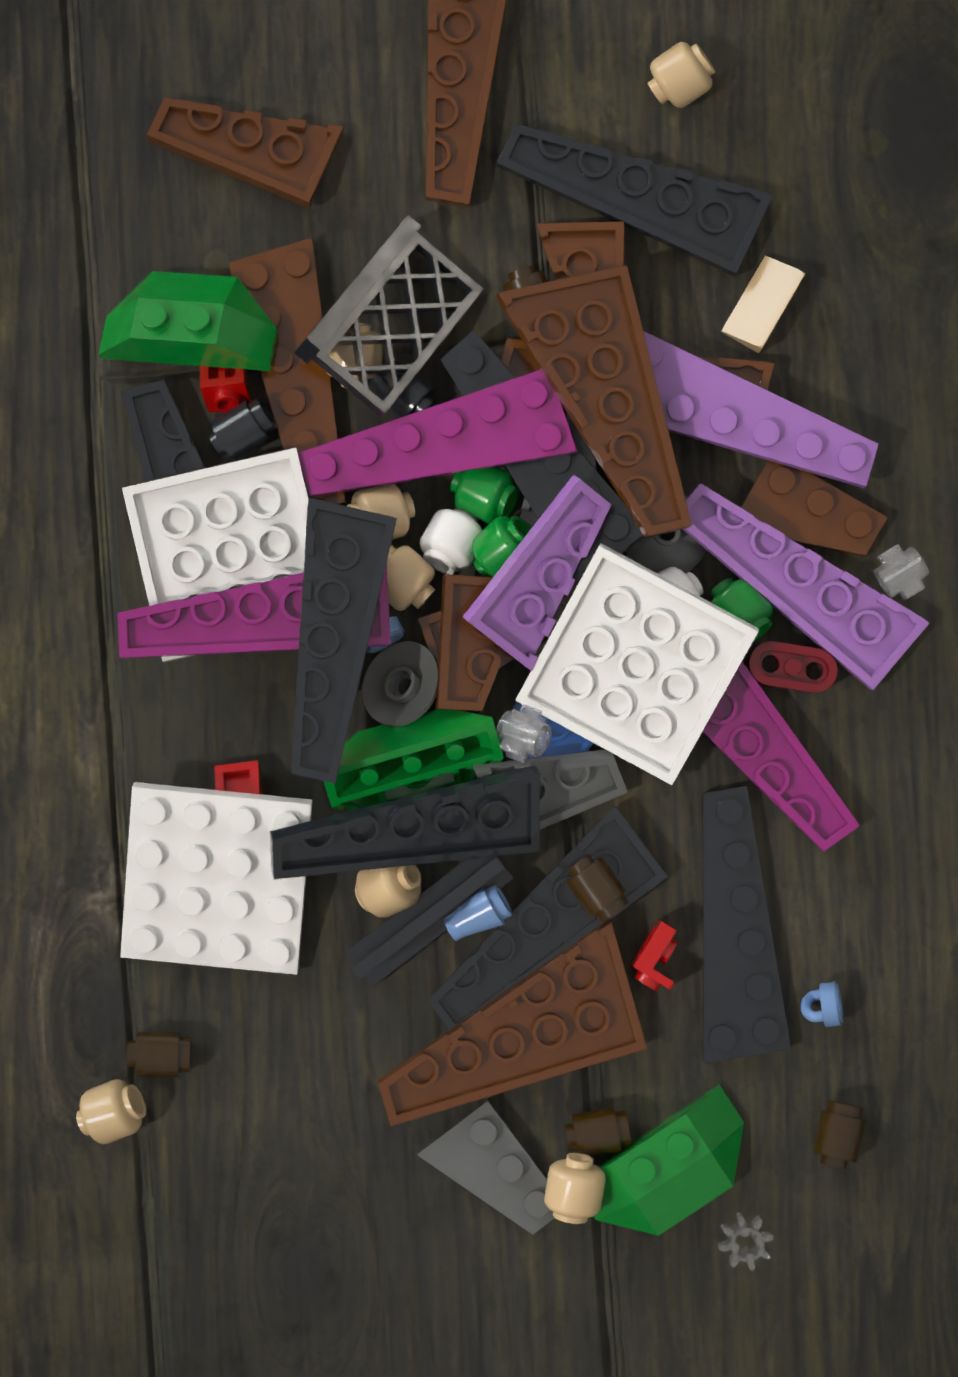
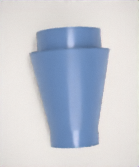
[443,884,513,941]

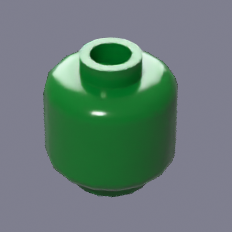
[450,466,519,524]
[472,516,532,578]
[711,578,773,642]

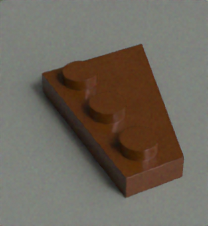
[536,222,625,280]

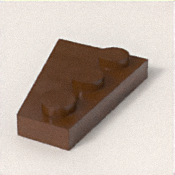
[741,460,888,557]
[435,574,505,711]

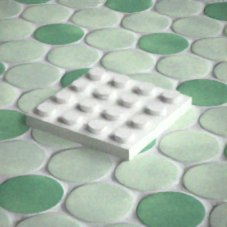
[122,448,309,662]
[515,543,759,785]
[120,782,313,975]

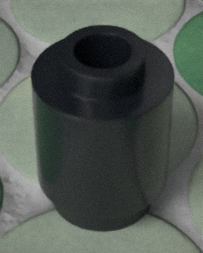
[370,359,436,417]
[209,397,277,459]

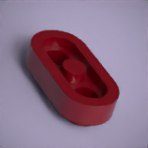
[748,641,838,693]

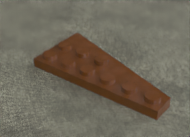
[495,265,692,538]
[377,919,647,1126]

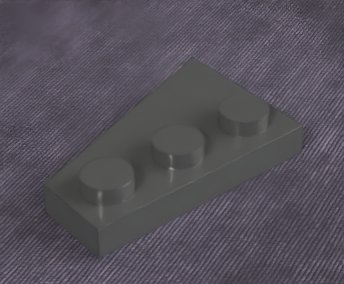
[472,749,628,830]
[417,1099,555,1235]

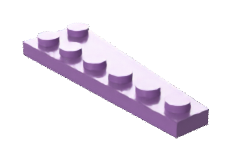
[643,331,878,488]
[683,483,929,690]

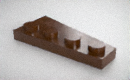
[147,97,344,209]

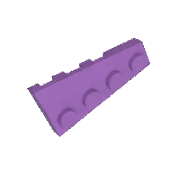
[463,475,611,671]

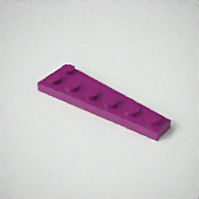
[298,370,578,497]
[117,564,390,659]
[702,662,860,852]

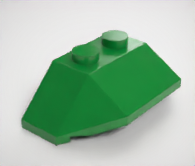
[99,271,278,371]
[323,709,504,811]
[594,1085,744,1236]

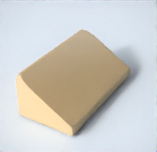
[721,256,806,354]

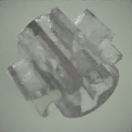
[873,544,929,600]
[496,704,552,763]
[717,1213,774,1271]

